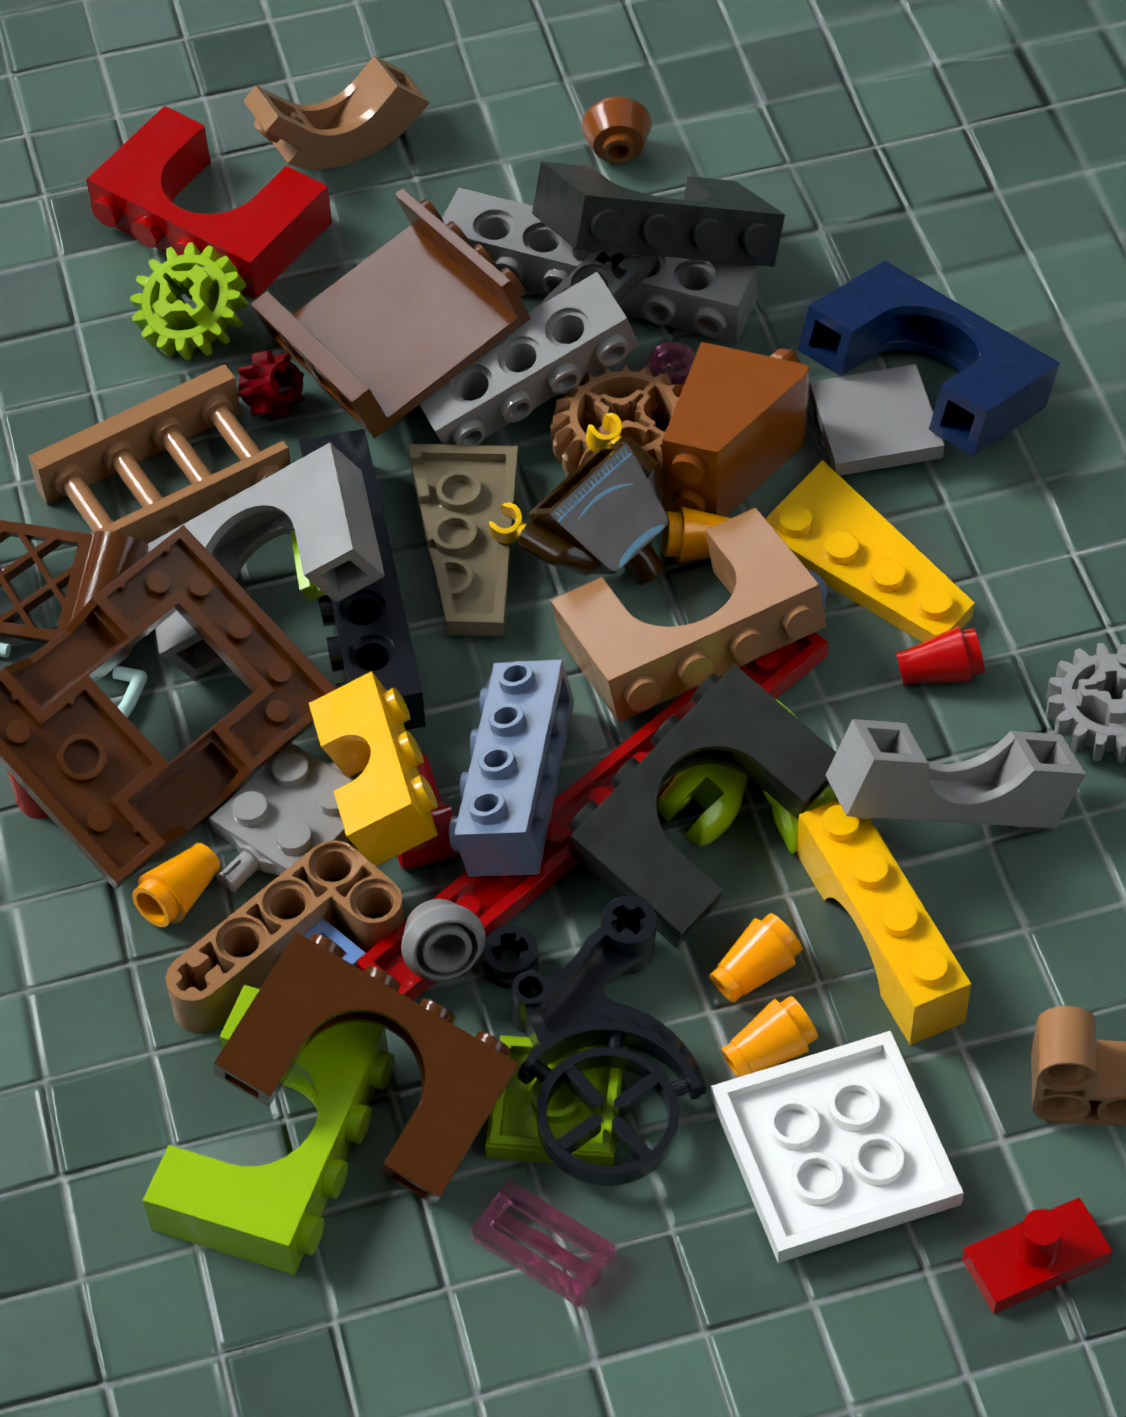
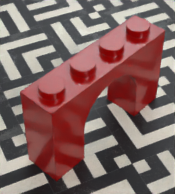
[86,106,332,299]

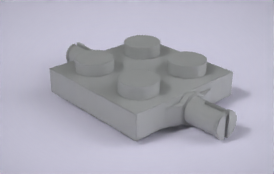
[210,743,356,893]

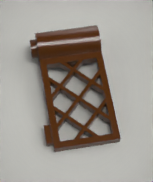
[0,520,149,643]

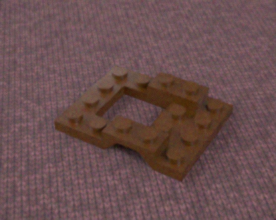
[0,525,336,889]

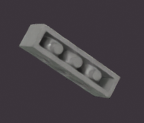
[419,272,640,445]

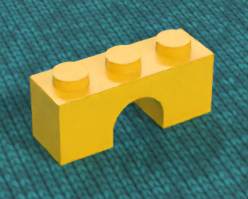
[309,671,438,866]

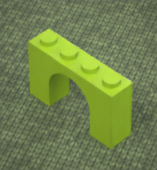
[143,985,395,1275]

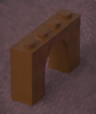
[214,931,519,1206]

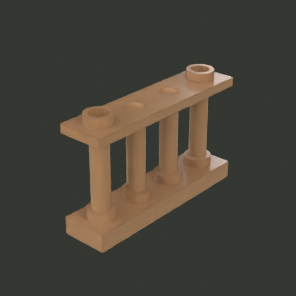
[29,364,291,544]

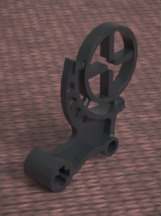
[511,895,707,1186]

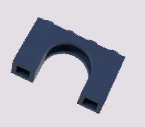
[798,261,1060,456]

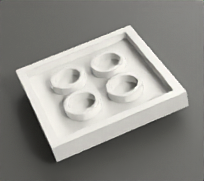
[711,1031,964,1263]

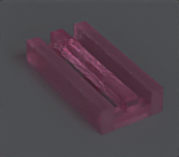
[471,1179,616,1307]

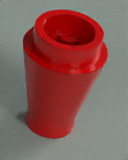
[896,625,985,686]

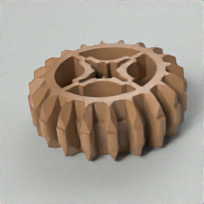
[550,362,684,484]

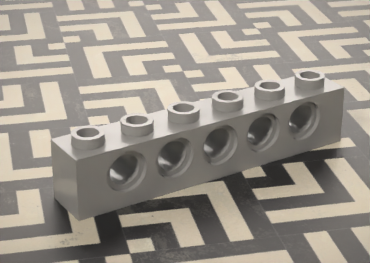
[442,187,758,343]

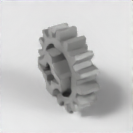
[1046,643,1126,763]

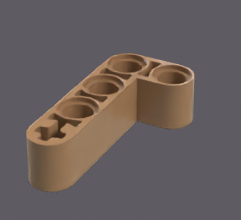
[165,840,405,1033]
[1031,1006,1126,1126]

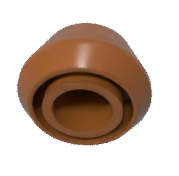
[582,96,652,163]

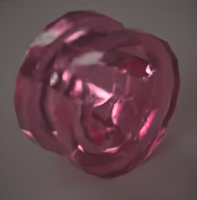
[648,342,696,385]

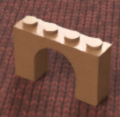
[550,507,827,723]

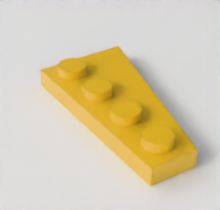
[765,460,975,642]

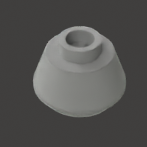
[401,899,486,981]

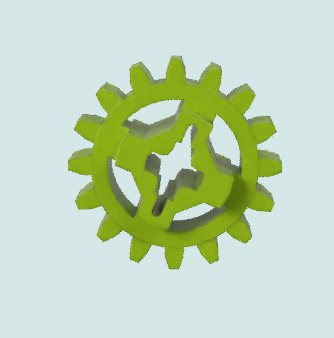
[130,243,248,360]

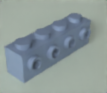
[449,659,574,877]

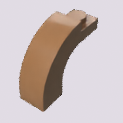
[243,56,430,170]

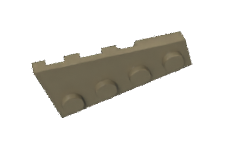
[407,443,519,637]

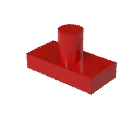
[962,1197,1113,1314]

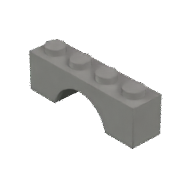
[825,719,1086,829]

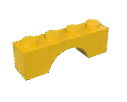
[797,799,971,1045]

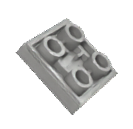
[809,364,945,476]

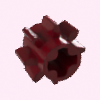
[237,350,304,419]

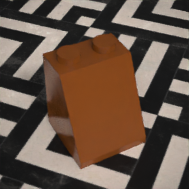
[662,342,810,517]

